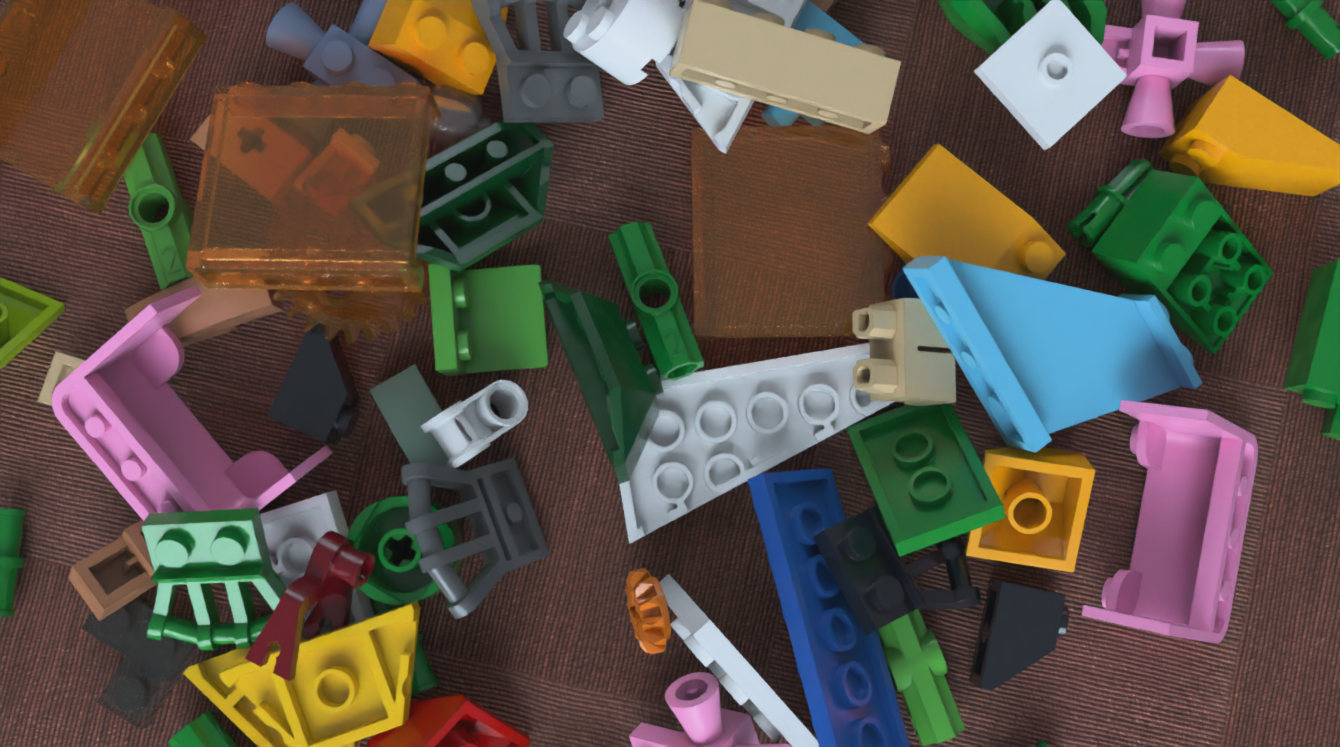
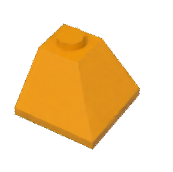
[965,447,1096,573]

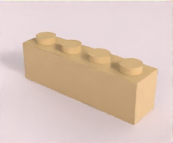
[669,0,901,134]

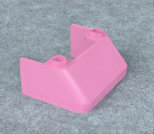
[52,285,333,521]
[1081,400,1258,644]

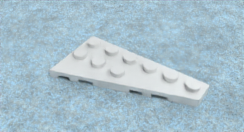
[659,574,819,747]

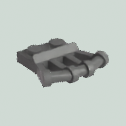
[471,0,605,123]
[401,457,550,619]

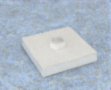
[974,0,1127,150]

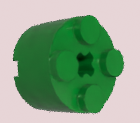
[347,495,465,605]

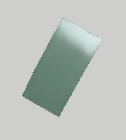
[370,364,471,469]

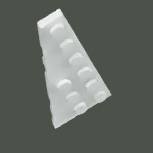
[619,343,895,544]

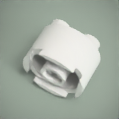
[563,0,685,85]

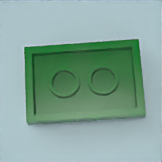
[846,403,1006,557]

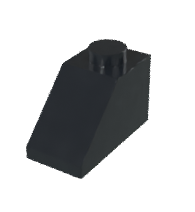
[267,320,360,445]
[969,579,1069,691]

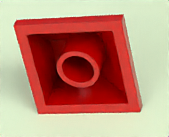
[366,694,532,747]

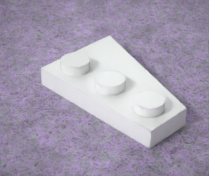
[260,490,374,635]

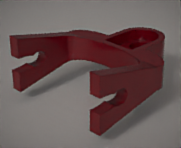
[245,530,375,681]

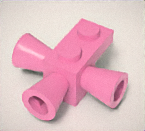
[1101,0,1245,138]
[629,672,792,747]

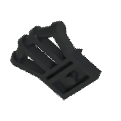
[813,499,981,636]

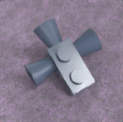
[266,0,422,146]

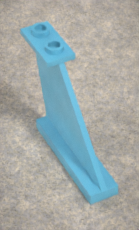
[902,256,1202,453]

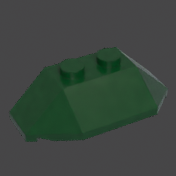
[350,119,554,272]
[538,279,664,484]

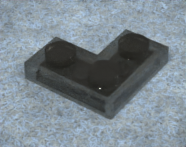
[81,595,198,730]

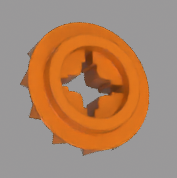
[625,568,671,655]

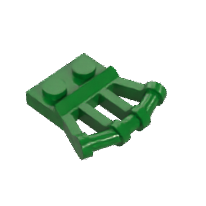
[141,508,305,651]

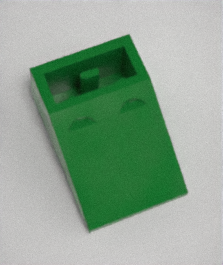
[1091,169,1274,354]

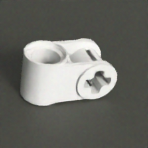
[420,380,528,468]

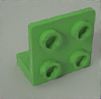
[428,263,549,376]

